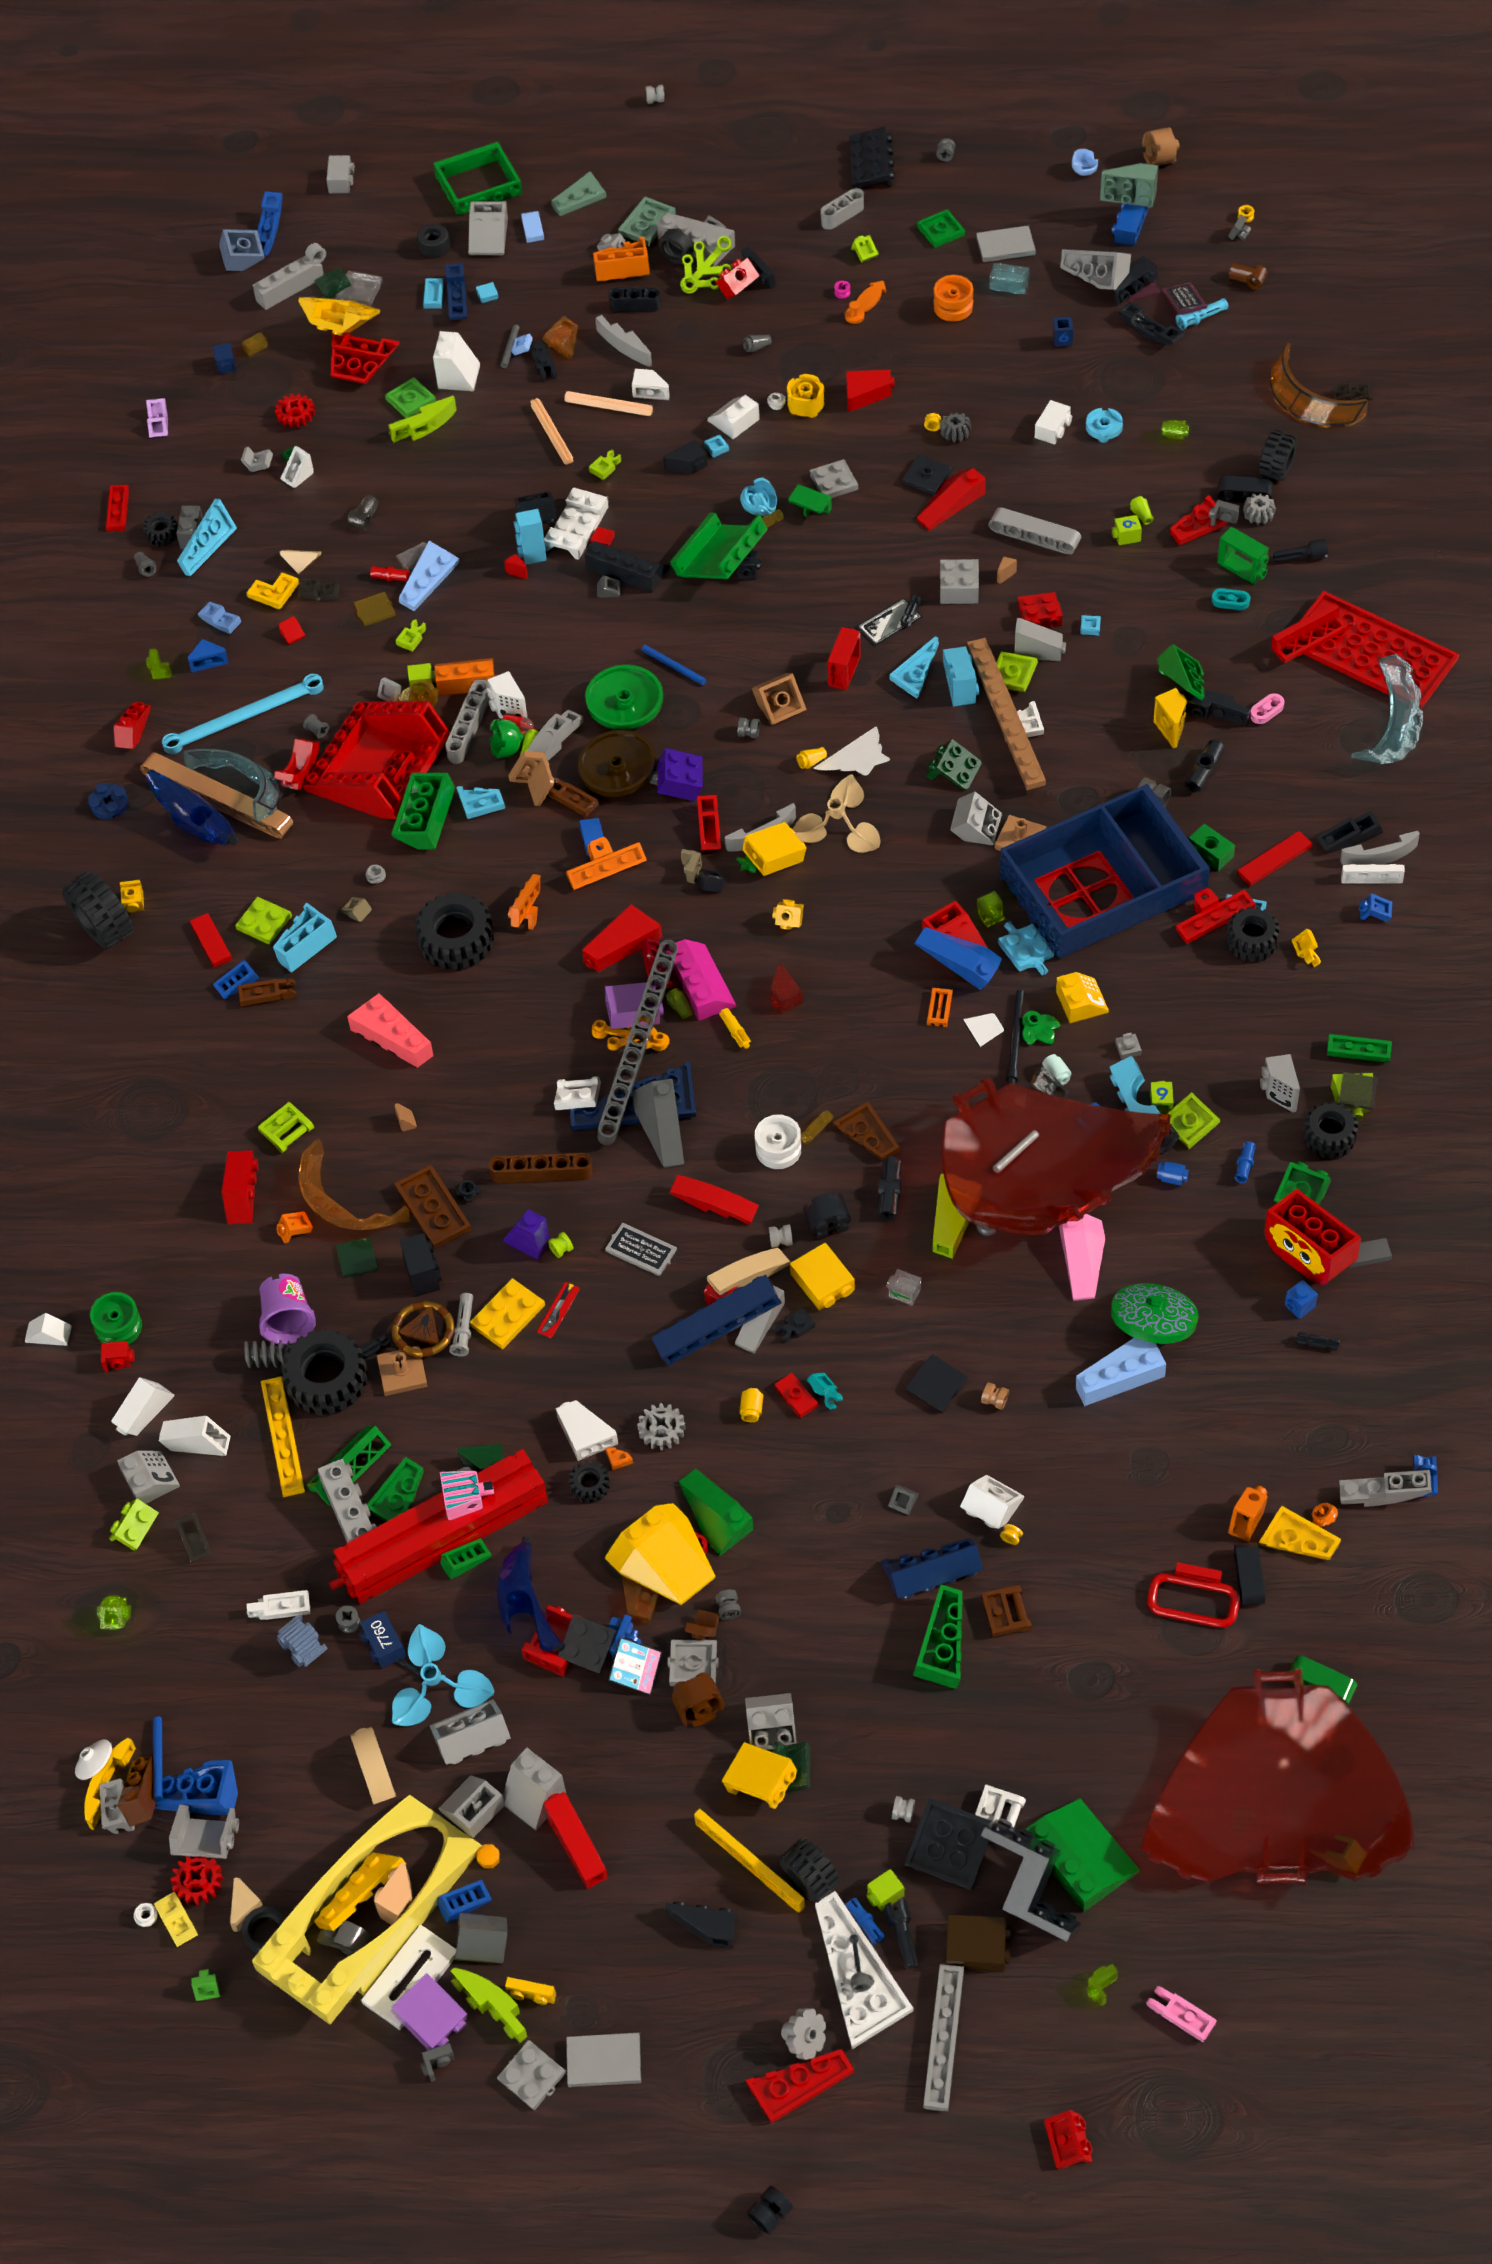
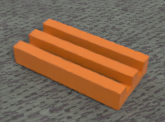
[927,988,953,1027]

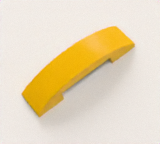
[85,1738,136,1830]

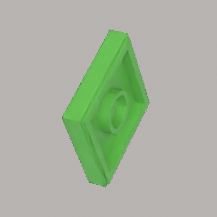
[385,378,436,418]

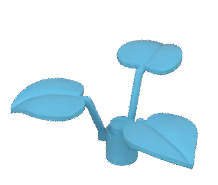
[392,1624,494,1727]

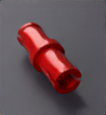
[370,566,410,582]

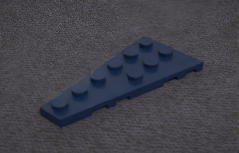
[570,1061,696,1131]

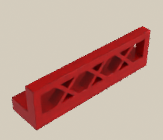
[1271,603,1348,663]

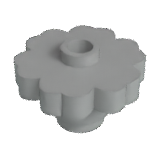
[782,2008,826,2059]

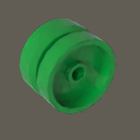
[90,1292,142,1344]

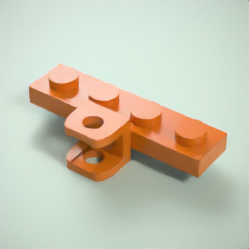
[566,837,647,891]
[508,874,540,930]

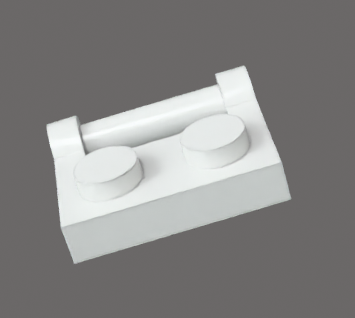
[554,1076,600,1110]
[975,1785,1026,1827]

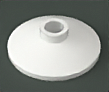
[75,1739,112,1780]

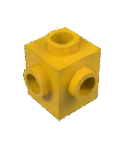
[772,899,804,930]

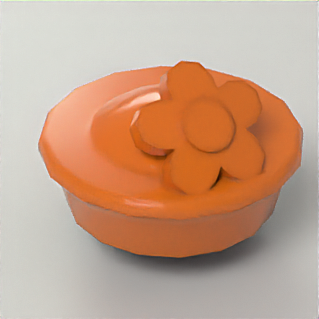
[1312,1503,1338,1527]

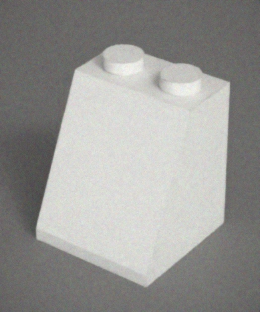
[433,331,480,391]

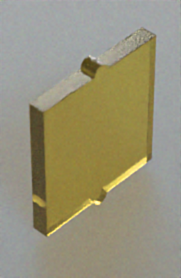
[354,592,396,626]

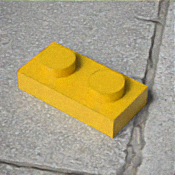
[505,1977,556,2005]

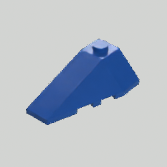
[155,1760,238,1815]

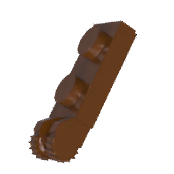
[547,778,599,818]
[238,978,297,1006]

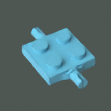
[998,921,1054,976]

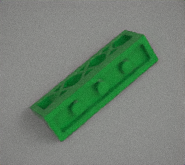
[306,1425,391,1505]

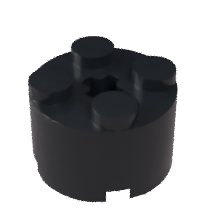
[803,1193,851,1240]

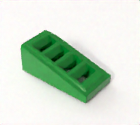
[440,1538,492,1580]

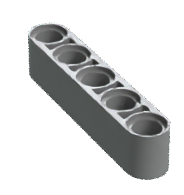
[988,507,1081,554]
[446,680,490,764]

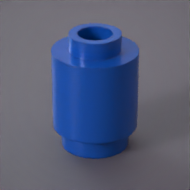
[1157,1161,1189,1186]

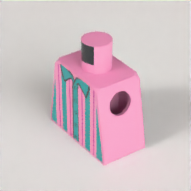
[440,1471,494,1520]

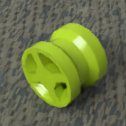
[548,1231,573,1258]

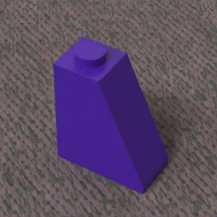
[503,1209,549,1260]

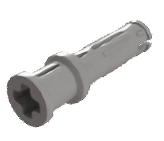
[449,1293,474,1356]

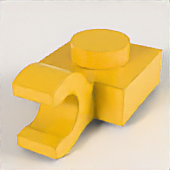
[1292,929,1321,967]

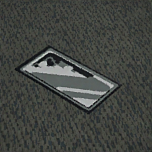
[855,598,923,646]

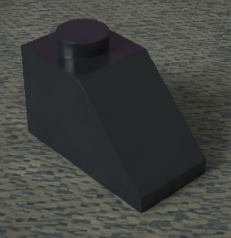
[663,440,707,474]

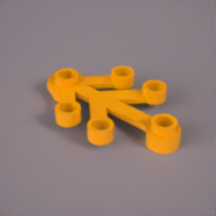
[592,1020,669,1051]

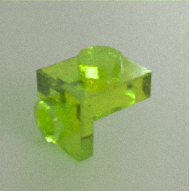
[146,649,172,679]
[1087,1964,1118,2006]

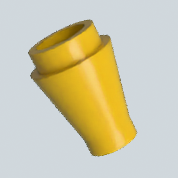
[796,747,827,769]

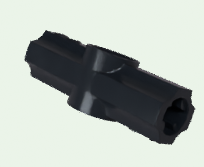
[1185,738,1225,793]
[878,1156,901,1220]

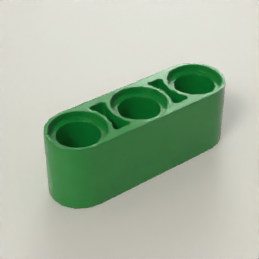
[1286,1655,1357,1707]

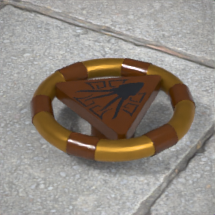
[392,1301,454,1357]

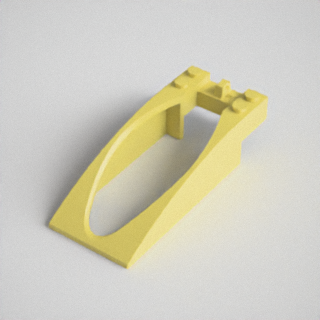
[252,1795,482,2024]

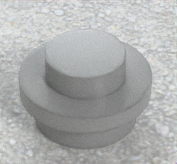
[366,865,386,884]

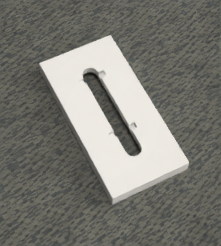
[361,1924,456,2030]

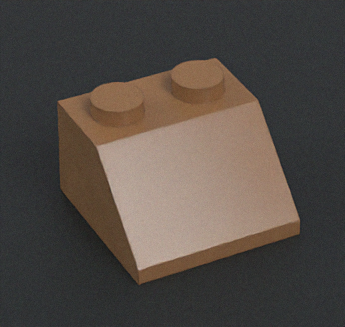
[752,673,807,725]

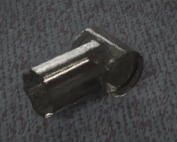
[347,494,379,531]

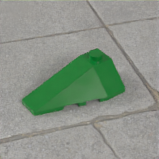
[679,1468,754,1557]

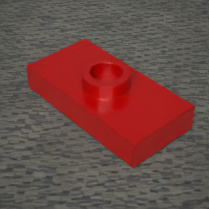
[774,1373,818,1418]

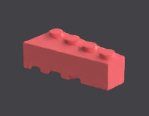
[347,993,434,1068]

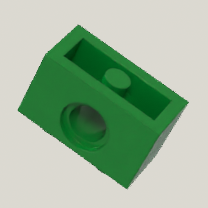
[1189,824,1235,871]

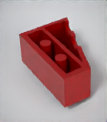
[222,1150,258,1224]

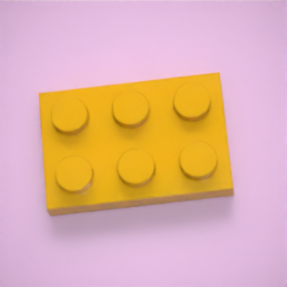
[470,1278,545,1349]

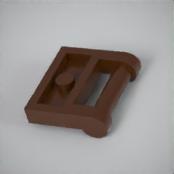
[981,1585,1032,1637]

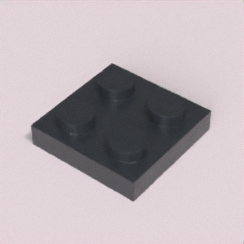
[558,1615,617,1674]

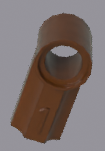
[1229,263,1268,290]

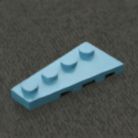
[177,499,237,576]

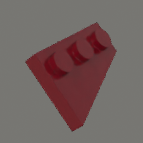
[640,938,682,992]

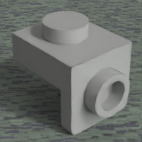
[596,233,625,251]
[241,447,273,473]

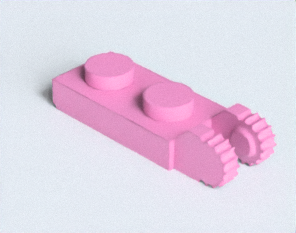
[1147,1986,1217,2043]

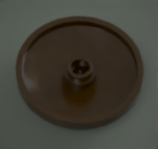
[578,730,657,797]

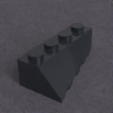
[584,541,670,593]

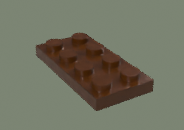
[394,1165,472,1249]

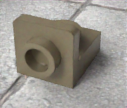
[681,849,702,884]

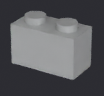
[327,155,354,193]

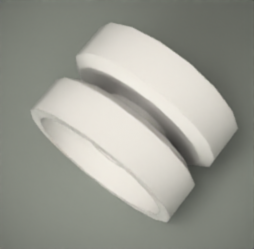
[755,1115,801,1169]

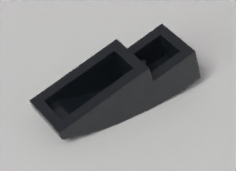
[1316,811,1383,853]

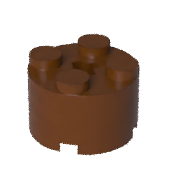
[672,1672,725,1727]

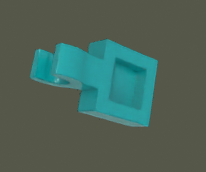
[807,1373,843,1409]

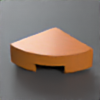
[605,1447,633,1470]

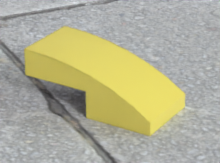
[154,1892,198,1947]

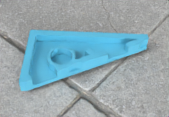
[890,636,939,699]

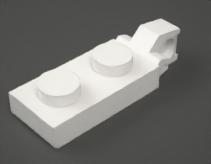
[247,1590,310,1620]

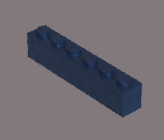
[652,1274,782,1366]

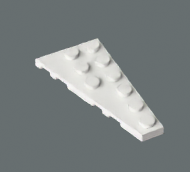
[815,1891,913,2049]

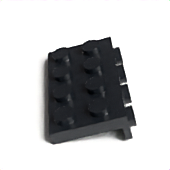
[849,126,895,189]

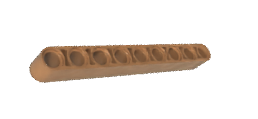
[140,752,293,839]

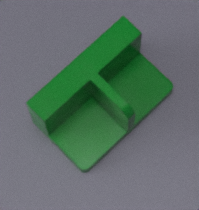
[789,484,832,517]

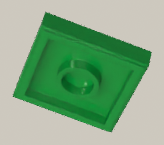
[917,209,965,248]

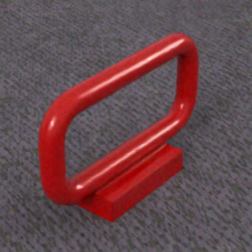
[1147,1562,1240,1628]

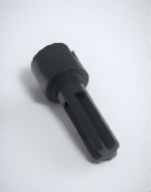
[1273,539,1328,563]
[884,1899,918,1969]

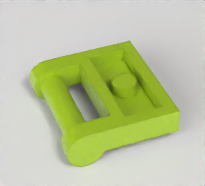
[258,1102,314,1153]

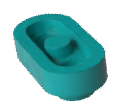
[1212,588,1250,610]

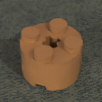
[1142,127,1179,166]

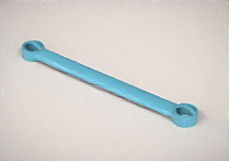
[162,674,323,754]

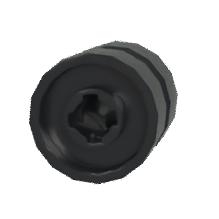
[746,2185,793,2235]

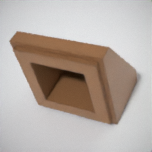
[997,557,1017,584]
[394,1103,417,1132]

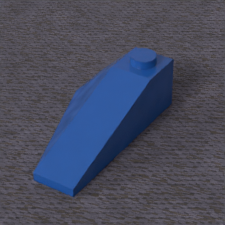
[914,927,1002,990]

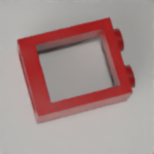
[828,627,861,690]

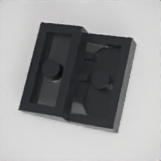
[906,1354,969,1413]

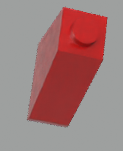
[846,370,895,411]

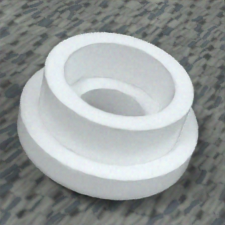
[767,393,786,410]
[134,1903,158,1927]

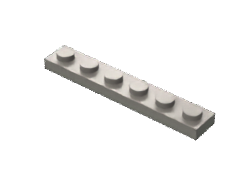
[924,1964,964,2112]

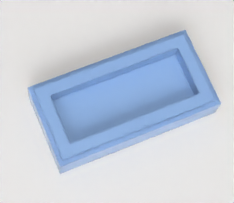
[521,211,544,243]

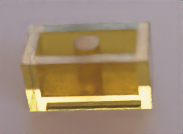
[242,332,268,357]

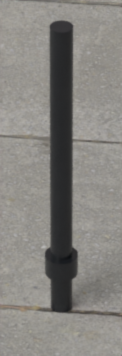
[1006,990,1024,1092]

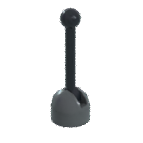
[849,1934,871,1992]

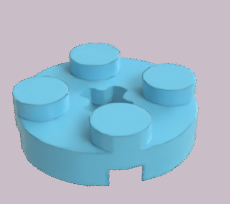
[1086,408,1123,443]

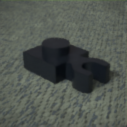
[775,1308,815,1343]

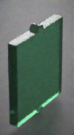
[314,267,351,298]
[336,1237,378,1278]

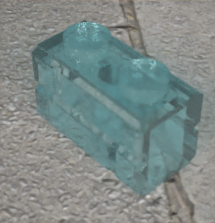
[989,263,1029,294]

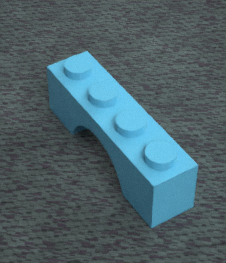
[1110,1056,1163,1136]

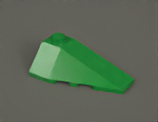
[1156,644,1204,701]

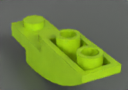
[389,396,457,442]
[451,1968,527,2043]

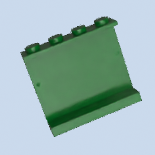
[670,513,768,579]

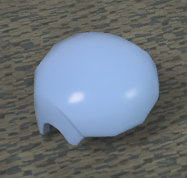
[1071,149,1098,176]

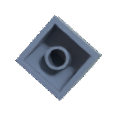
[219,229,264,271]

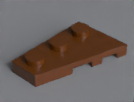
[832,1102,901,1161]

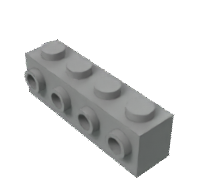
[318,1459,376,1543]

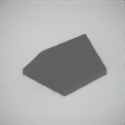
[455,1913,507,1965]

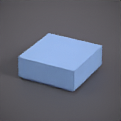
[511,334,533,355]

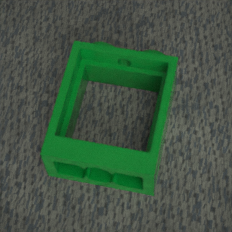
[1218,527,1269,585]

